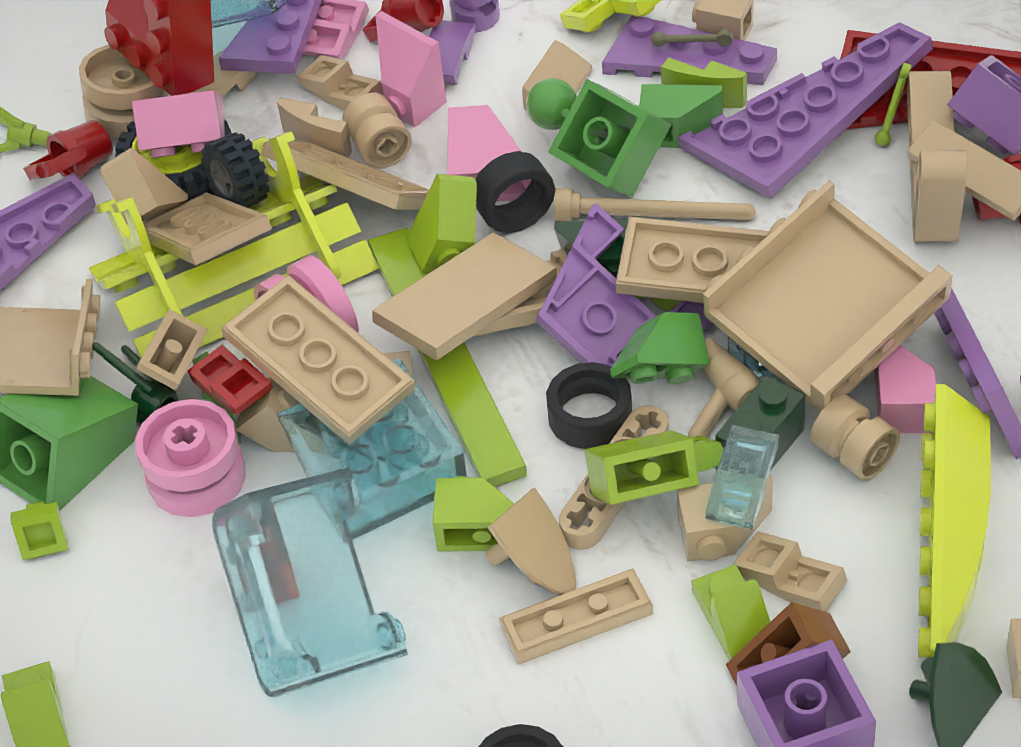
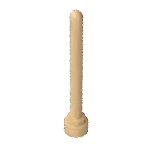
[554,188,756,222]

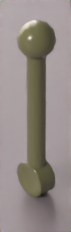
[650,29,733,47]

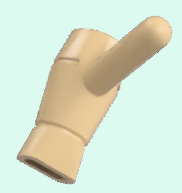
[688,338,760,437]

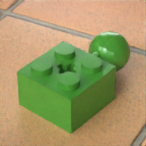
[526,78,672,197]

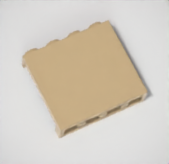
[703,180,953,413]

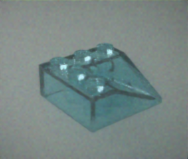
[277,357,467,544]

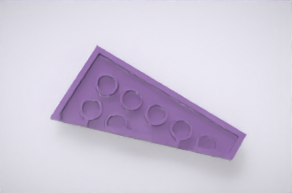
[0,173,96,291]

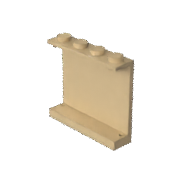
[0,279,101,396]

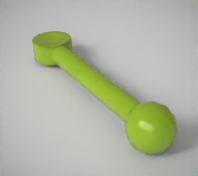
[875,62,911,146]

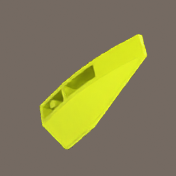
[918,384,991,659]

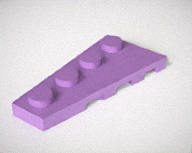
[218,0,322,74]
[934,287,1021,459]

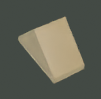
[100,148,188,224]

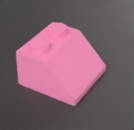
[132,90,225,158]

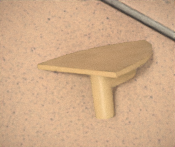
[486,487,576,595]

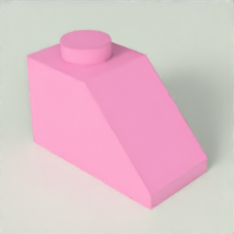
[874,345,936,433]

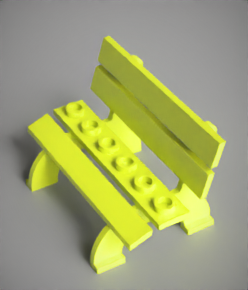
[88,131,379,358]

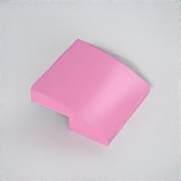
[303,0,369,59]

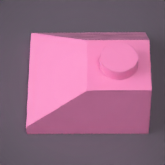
[376,11,447,128]

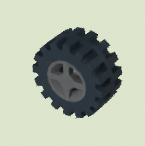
[201,132,270,208]

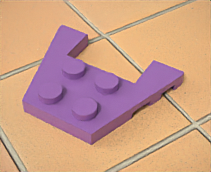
[536,203,715,367]

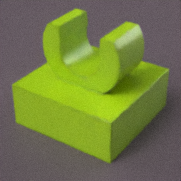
[10,500,69,560]

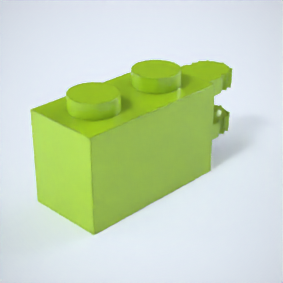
[585,430,726,505]

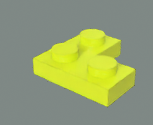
[559,0,662,33]

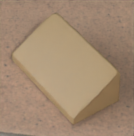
[522,40,592,110]

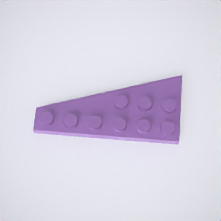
[678,22,933,199]

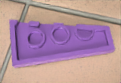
[602,15,777,85]

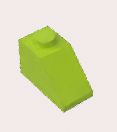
[406,173,477,272]
[432,476,515,551]

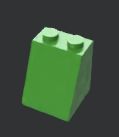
[0,376,138,511]

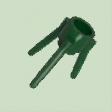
[92,342,178,424]

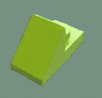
[691,564,770,661]
[0,661,70,747]

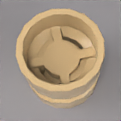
[342,93,412,168]
[810,394,900,480]

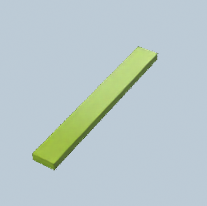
[368,227,527,487]

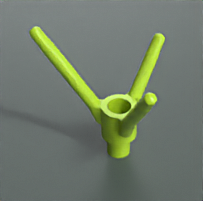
[0,106,51,153]

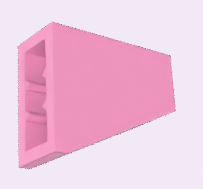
[447,105,531,202]

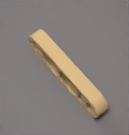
[559,406,669,550]

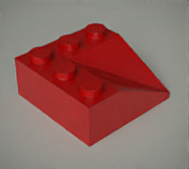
[104,0,215,96]

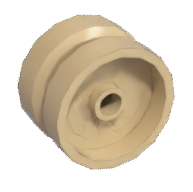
[79,44,169,138]

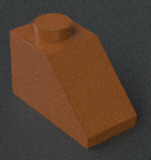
[726,602,851,686]

